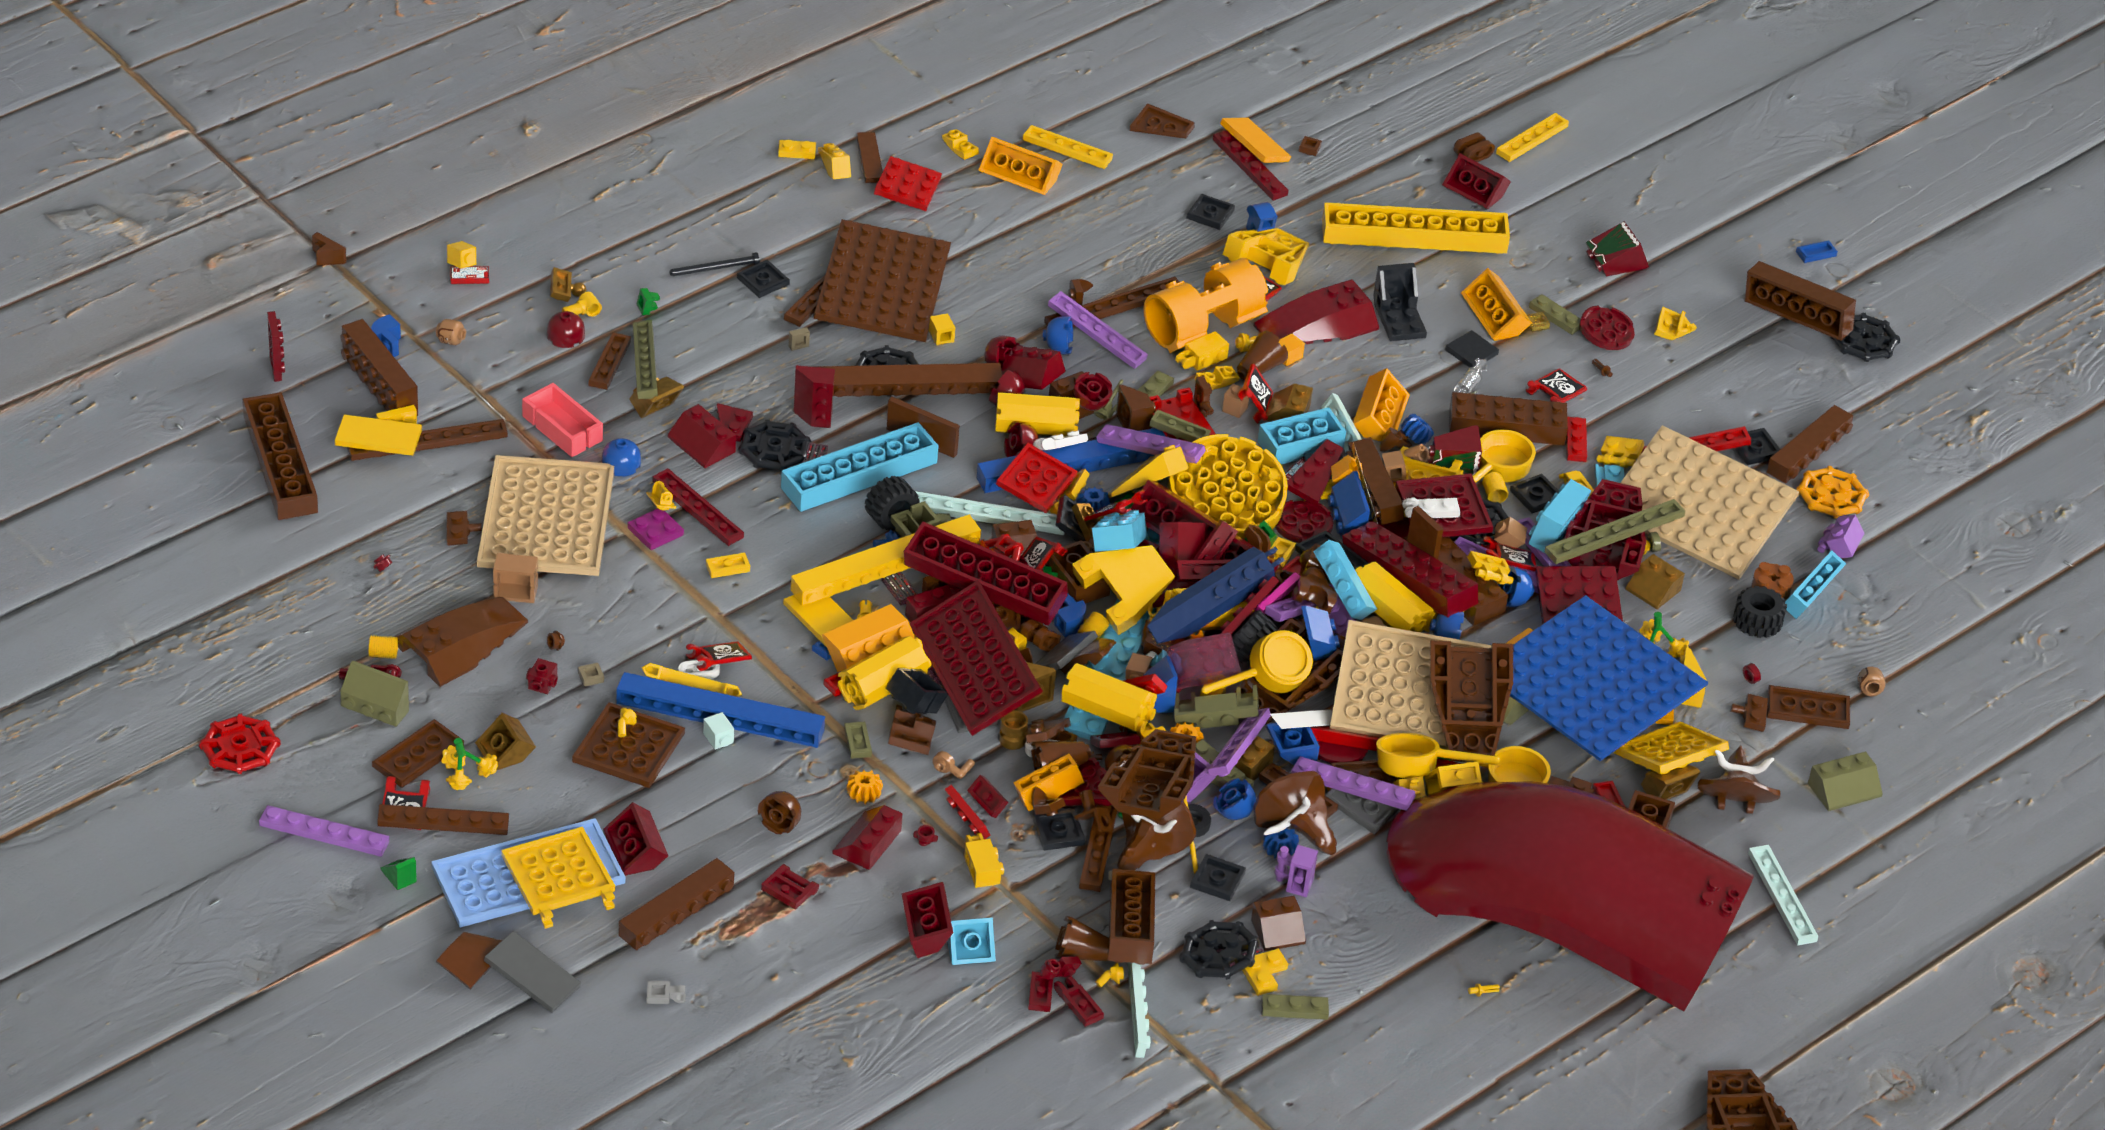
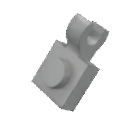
[647,981,686,1004]

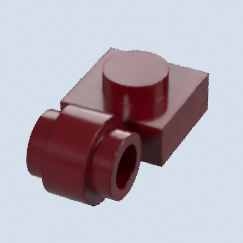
[1040,956,1082,980]

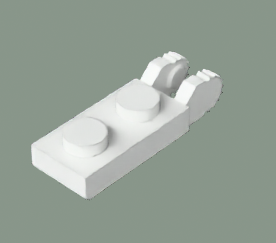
[1033,431,1088,450]
[1402,498,1460,518]

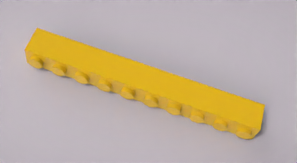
[791,514,981,606]

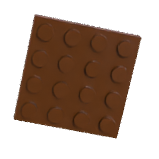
[572,702,685,788]

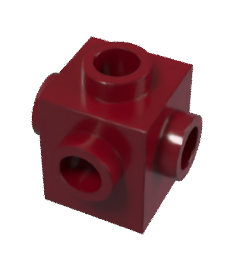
[526,658,558,695]

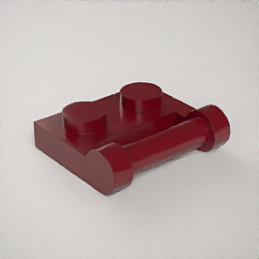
[761,864,819,910]

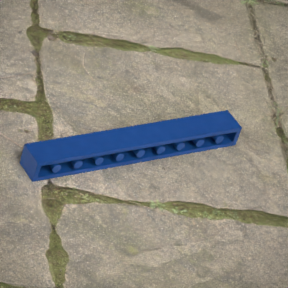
[977,428,1166,493]
[616,672,825,748]

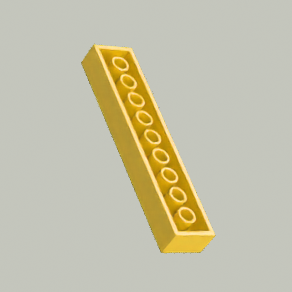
[1322,203,1510,254]

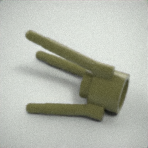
[1094,379,1124,420]

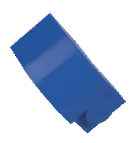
[1246,202,1278,232]
[371,314,401,357]
[1054,594,1086,637]

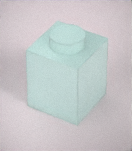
[703,712,734,749]

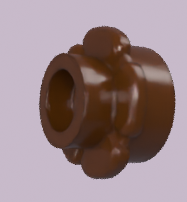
[547,631,565,651]

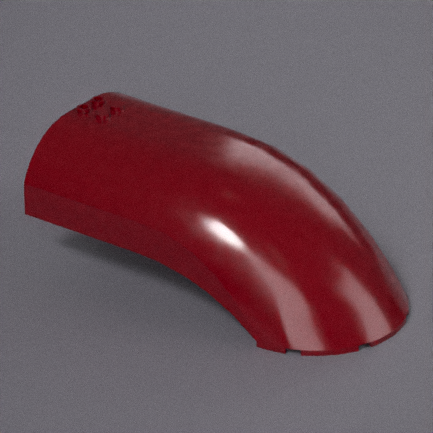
[1386,781,1754,1011]

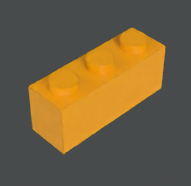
[1013,754,1085,812]

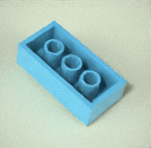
[1257,407,1346,465]
[1528,479,1591,554]
[1092,510,1147,552]

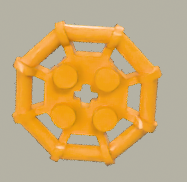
[1796,466,1869,519]

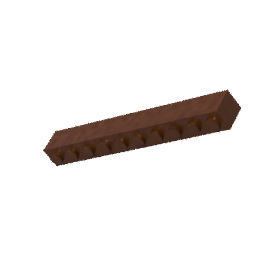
[813,363,1002,397]

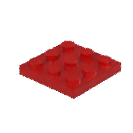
[874,156,942,211]
[996,443,1078,513]

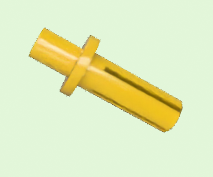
[1468,983,1500,996]

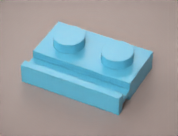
[1595,464,1624,487]

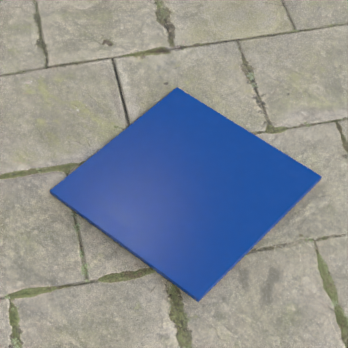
[1510,595,1708,761]

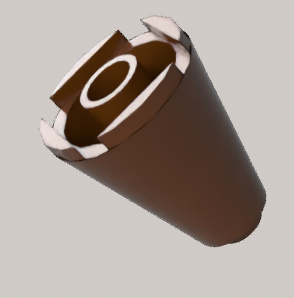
[1237,330,1288,380]
[1031,741,1091,771]
[1054,916,1109,962]

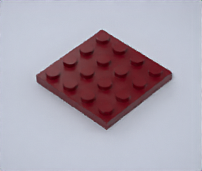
[1395,474,1493,537]
[1535,566,1623,625]

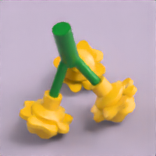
[1639,612,1689,658]
[441,738,498,790]

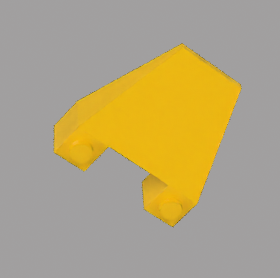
[1222,228,1310,285]
[1108,445,1189,498]
[1072,545,1175,635]

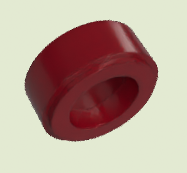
[1743,663,1761,684]

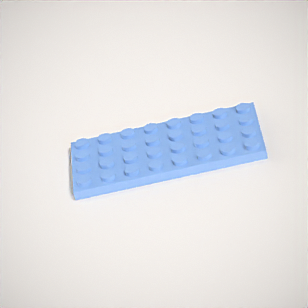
[431,818,626,928]

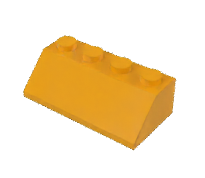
[978,137,1063,195]
[1461,268,1532,341]
[1353,368,1410,441]
[821,604,915,672]

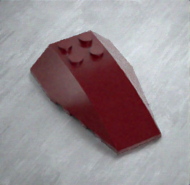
[1253,279,1379,344]
[1565,479,1646,580]

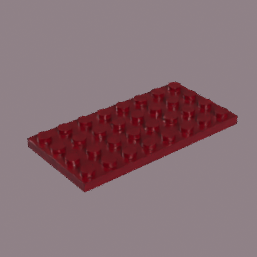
[909,580,1043,736]

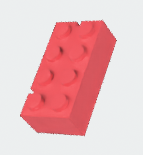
[522,383,603,457]

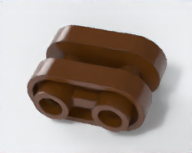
[1453,132,1495,162]
[1020,619,1061,652]

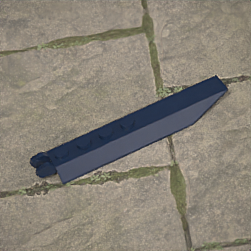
[1147,546,1285,644]

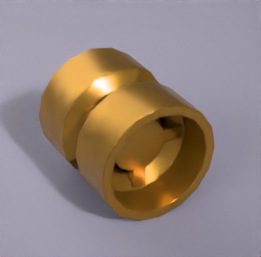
[999,710,1028,750]

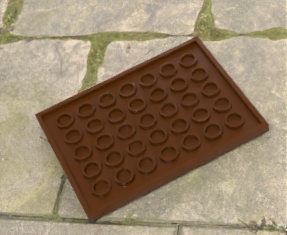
[814,219,951,343]

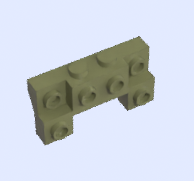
[1174,685,1259,729]

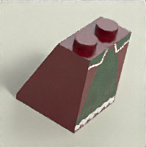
[1586,221,1649,277]
[1426,425,1482,476]

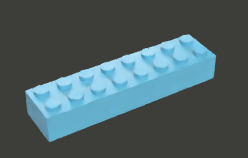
[781,422,939,512]

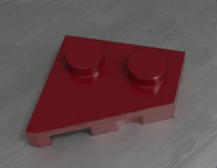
[716,403,753,442]

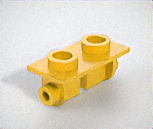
[646,481,676,510]

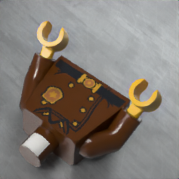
[1141,605,1204,661]

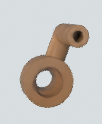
[1404,444,1430,463]
[933,751,975,779]

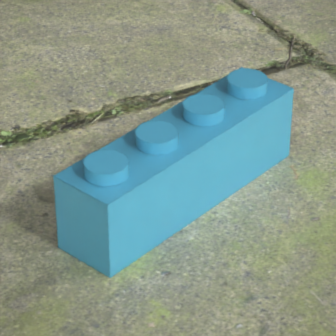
[1313,540,1377,620]
[1785,550,1846,619]

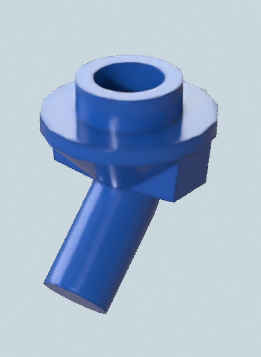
[873,530,901,547]

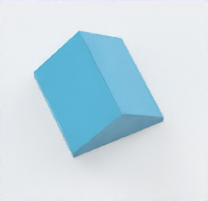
[947,917,996,965]

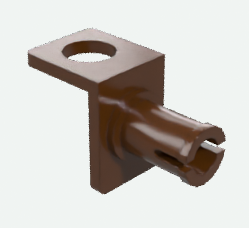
[1074,790,1114,832]

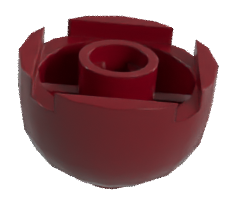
[547,311,585,348]
[984,335,1020,369]
[989,370,1025,406]
[1073,372,1113,411]
[1004,422,1039,457]

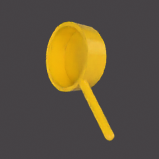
[1473,430,1536,483]
[1201,630,1313,694]
[1376,733,1500,778]
[1439,746,1551,783]

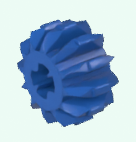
[1400,414,1434,445]
[1076,487,1110,512]
[1263,826,1299,859]

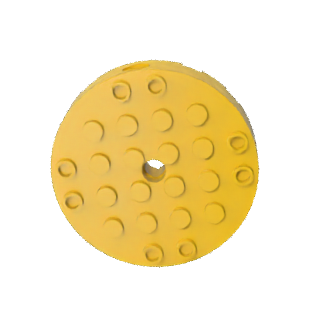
[1167,434,1288,539]

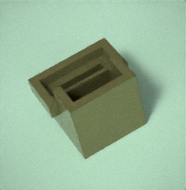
[891,501,941,538]

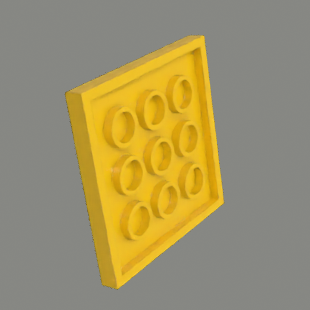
[1613,722,1729,774]

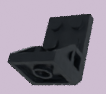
[1373,263,1427,341]

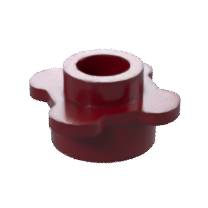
[373,554,393,572]
[913,825,938,846]

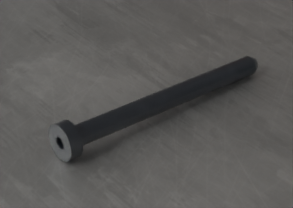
[669,252,760,276]

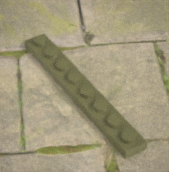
[633,320,658,399]
[1544,499,1686,564]

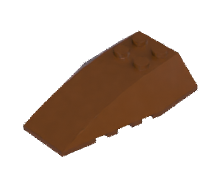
[393,597,528,687]
[1234,618,1343,725]
[1430,640,1513,762]
[1098,729,1196,819]
[1707,1069,1798,1130]

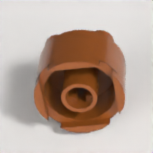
[1751,562,1794,601]

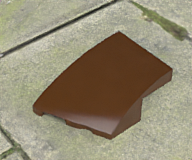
[1060,638,1117,674]
[888,705,936,755]
[436,932,503,990]

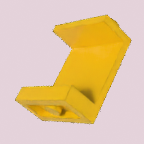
[1424,762,1482,795]

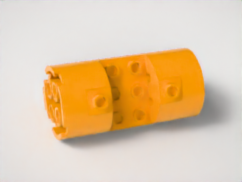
[1144,258,1268,353]

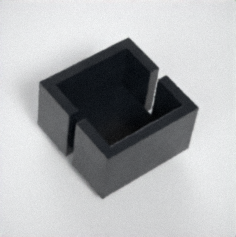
[886,668,948,714]

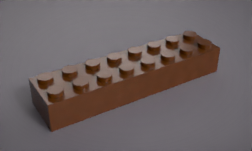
[242,392,318,520]

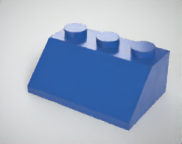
[1328,471,1370,541]

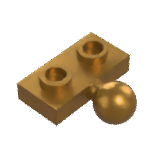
[550,267,587,302]
[1072,503,1104,542]

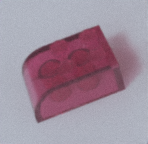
[1167,632,1241,689]

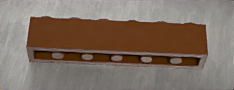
[1766,405,1854,484]
[1346,437,1405,525]
[619,858,735,950]

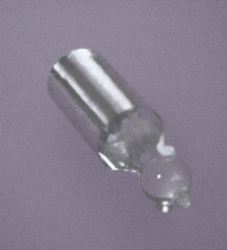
[1454,358,1488,394]

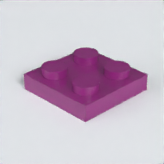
[628,508,684,550]

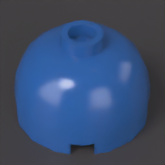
[1043,316,1073,354]
[602,438,641,477]
[1498,566,1534,607]
[1429,612,1464,640]
[1213,778,1256,821]

